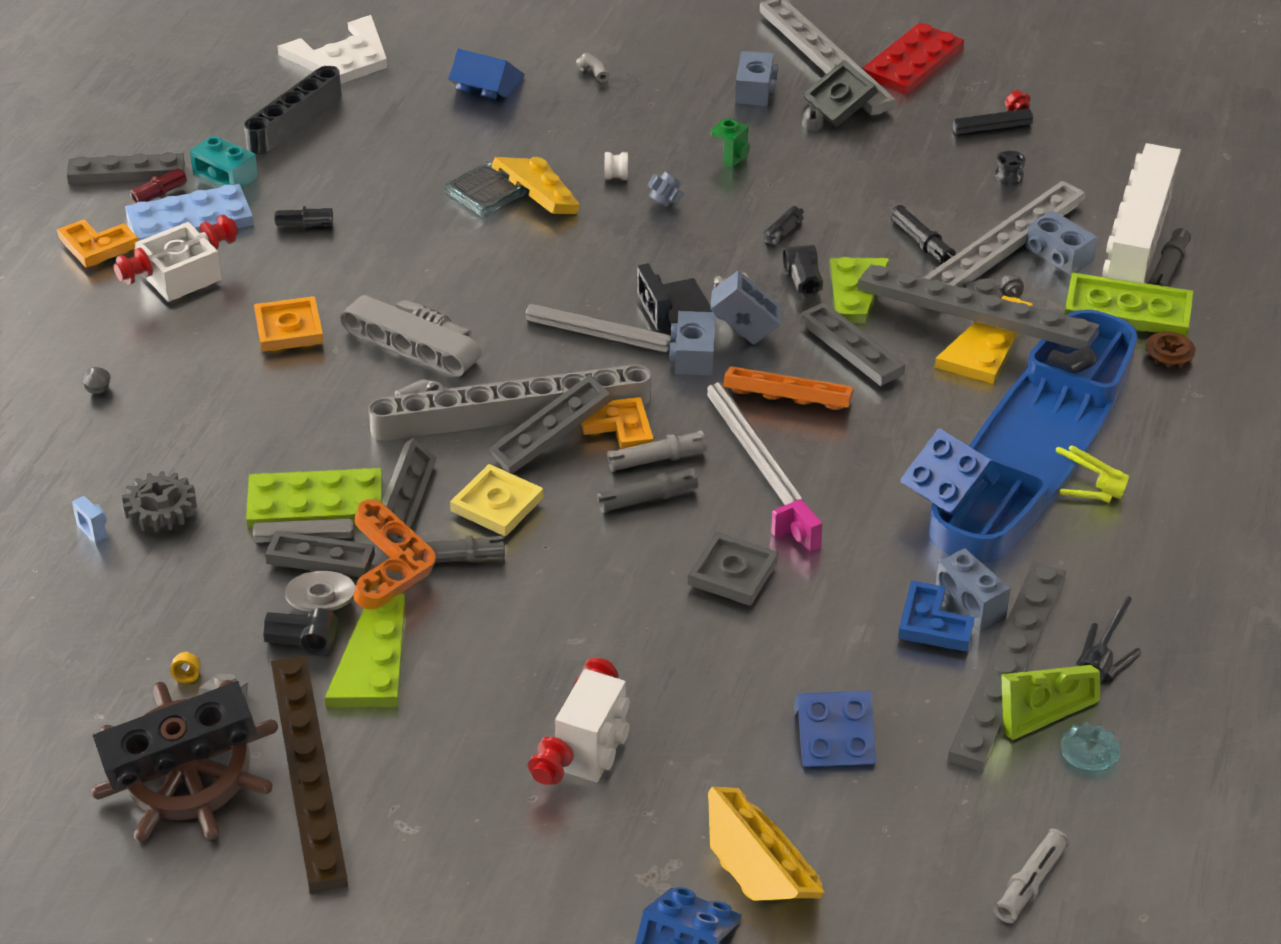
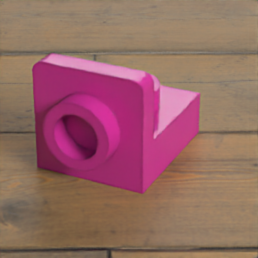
[771,499,823,552]

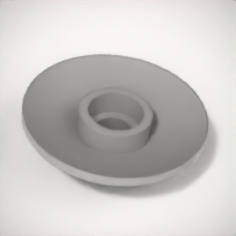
[285,571,355,612]

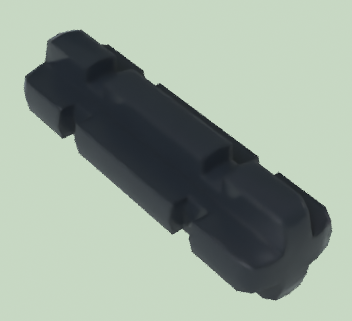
[763,206,804,246]

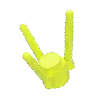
[1056,445,1129,503]

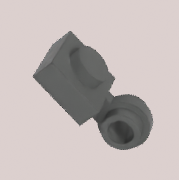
[964,274,1024,298]

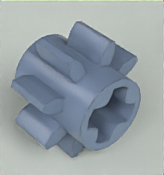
[647,171,684,207]

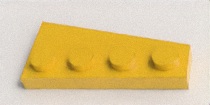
[934,296,1033,384]

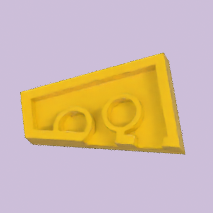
[491,157,580,214]

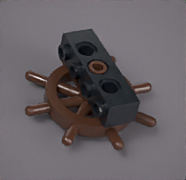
[91,680,278,842]

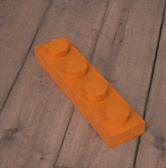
[723,366,854,410]

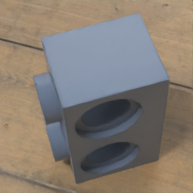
[1026,210,1098,275]
[935,548,1011,632]

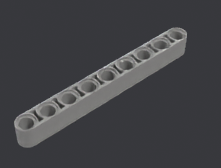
[369,365,651,441]

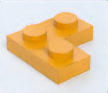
[57,219,139,268]
[581,397,653,449]

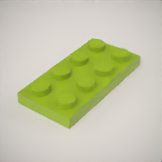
[1064,273,1193,337]
[246,468,382,529]

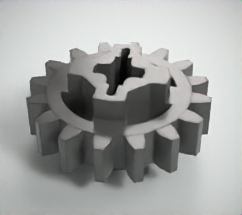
[122,471,197,532]

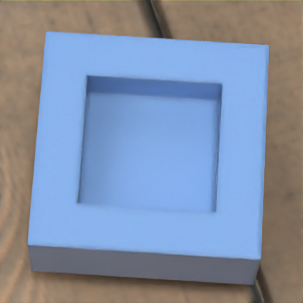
[72,496,107,543]

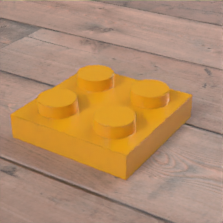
[254,296,324,352]

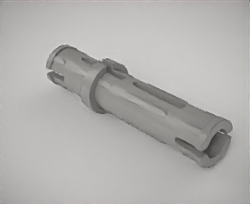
[607,430,707,472]
[994,829,1069,923]

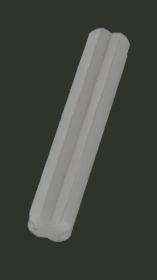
[253,519,354,543]

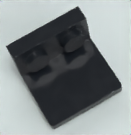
[637,263,712,330]

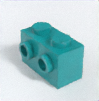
[190,135,258,189]

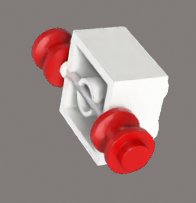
[114,214,238,302]
[527,658,630,785]

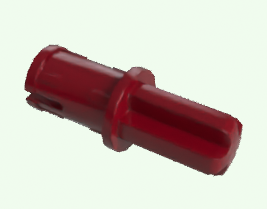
[130,168,187,203]

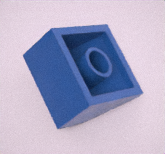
[448,48,525,100]

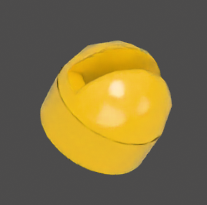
[170,651,201,683]

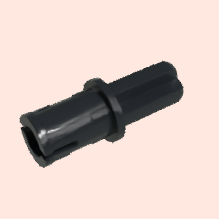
[274,206,333,230]

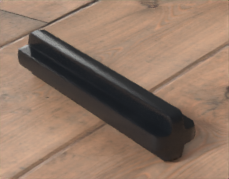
[953,109,1033,135]

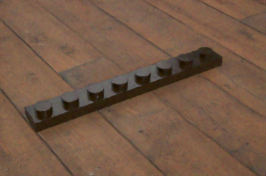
[271,655,348,893]

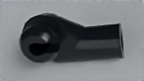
[1047,348,1097,374]

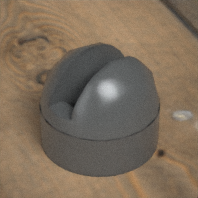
[802,107,824,130]
[83,367,111,395]

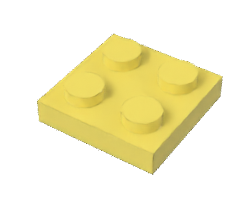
[450,464,544,537]

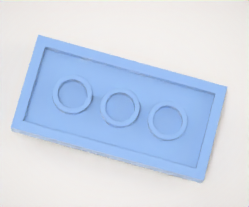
[125,184,254,241]

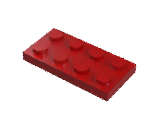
[862,22,965,95]

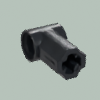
[783,245,823,297]
[263,608,339,656]

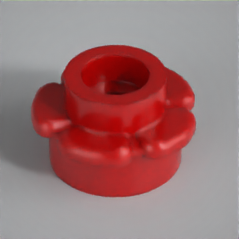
[1005,90,1031,111]

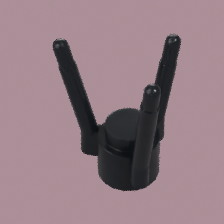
[1076,596,1141,681]

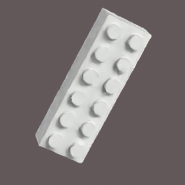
[1102,143,1180,283]

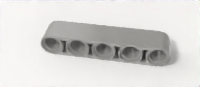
[340,295,482,377]

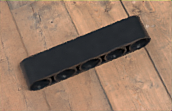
[244,66,342,154]

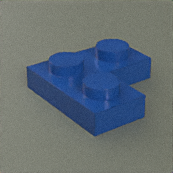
[898,580,975,652]

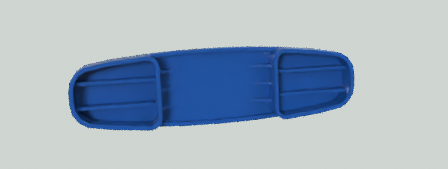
[929,310,1138,563]

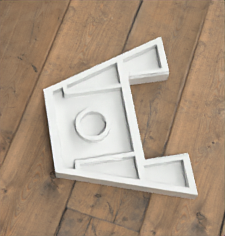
[277,15,387,84]

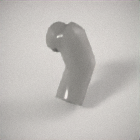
[576,53,609,83]
[395,379,444,396]

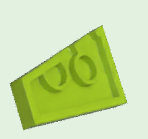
[829,257,889,323]

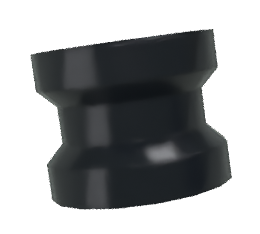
[995,150,1026,185]

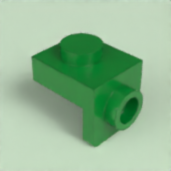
[711,118,750,168]

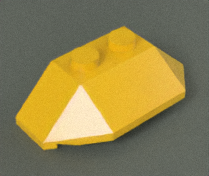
[708,787,825,901]

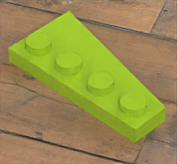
[325,594,406,708]

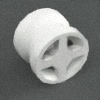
[605,152,628,181]

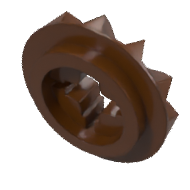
[1145,332,1196,369]

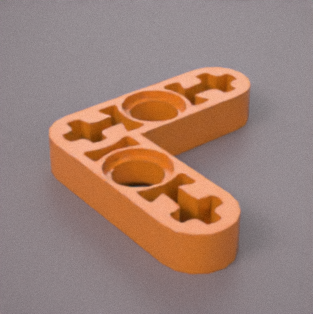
[353,499,436,610]

